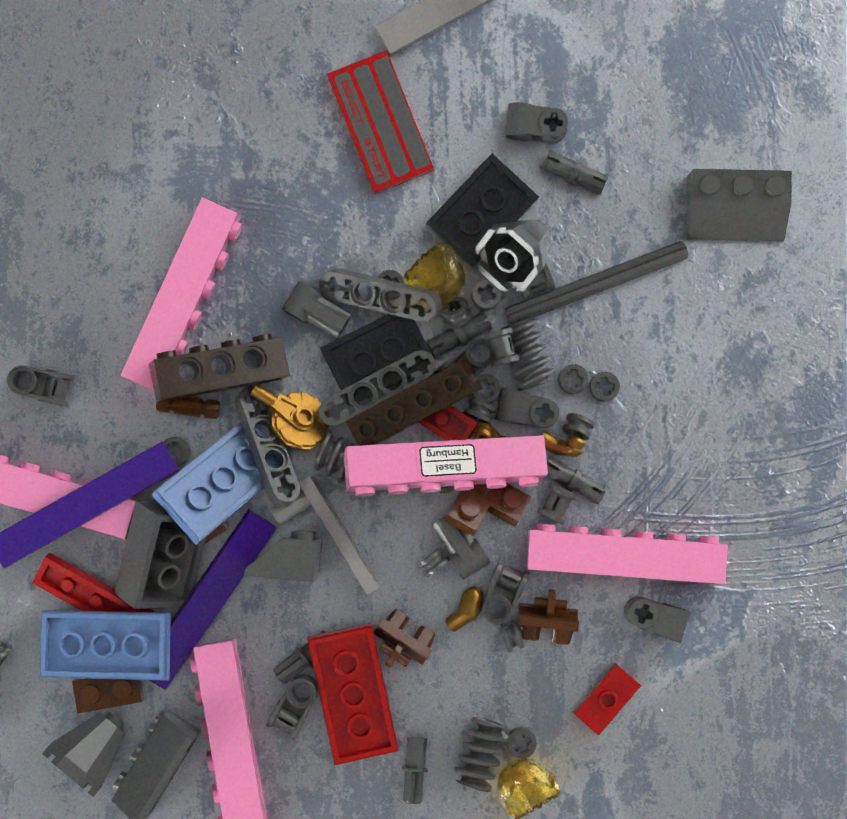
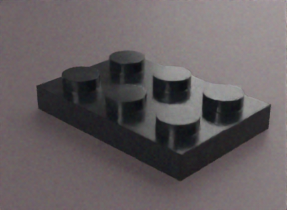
[426,153,539,269]
[320,314,432,407]

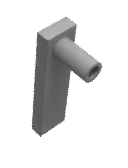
[375,0,493,57]
[270,475,381,595]

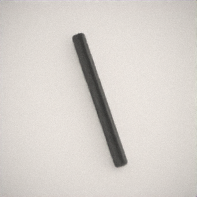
[505,241,688,325]

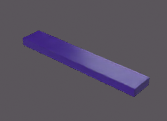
[0,441,180,568]
[149,508,277,690]

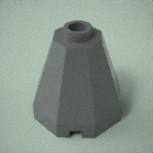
[475,220,552,291]
[42,712,125,797]

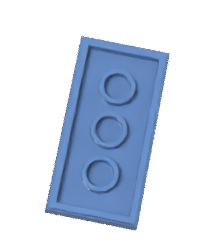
[152,422,281,545]
[40,610,171,680]

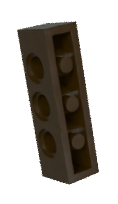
[149,334,290,403]
[346,360,483,446]

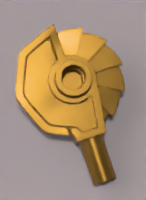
[250,383,329,451]

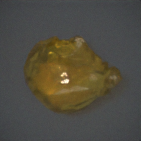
[404,242,466,305]
[497,758,560,819]

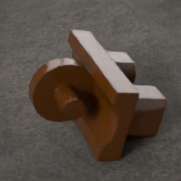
[518,589,579,645]
[374,609,436,668]

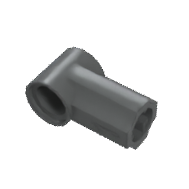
[282,281,351,339]
[432,515,491,580]

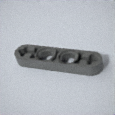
[319,269,442,322]
[319,350,436,426]
[235,385,300,508]

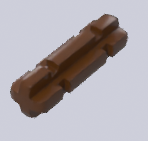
[156,397,220,419]

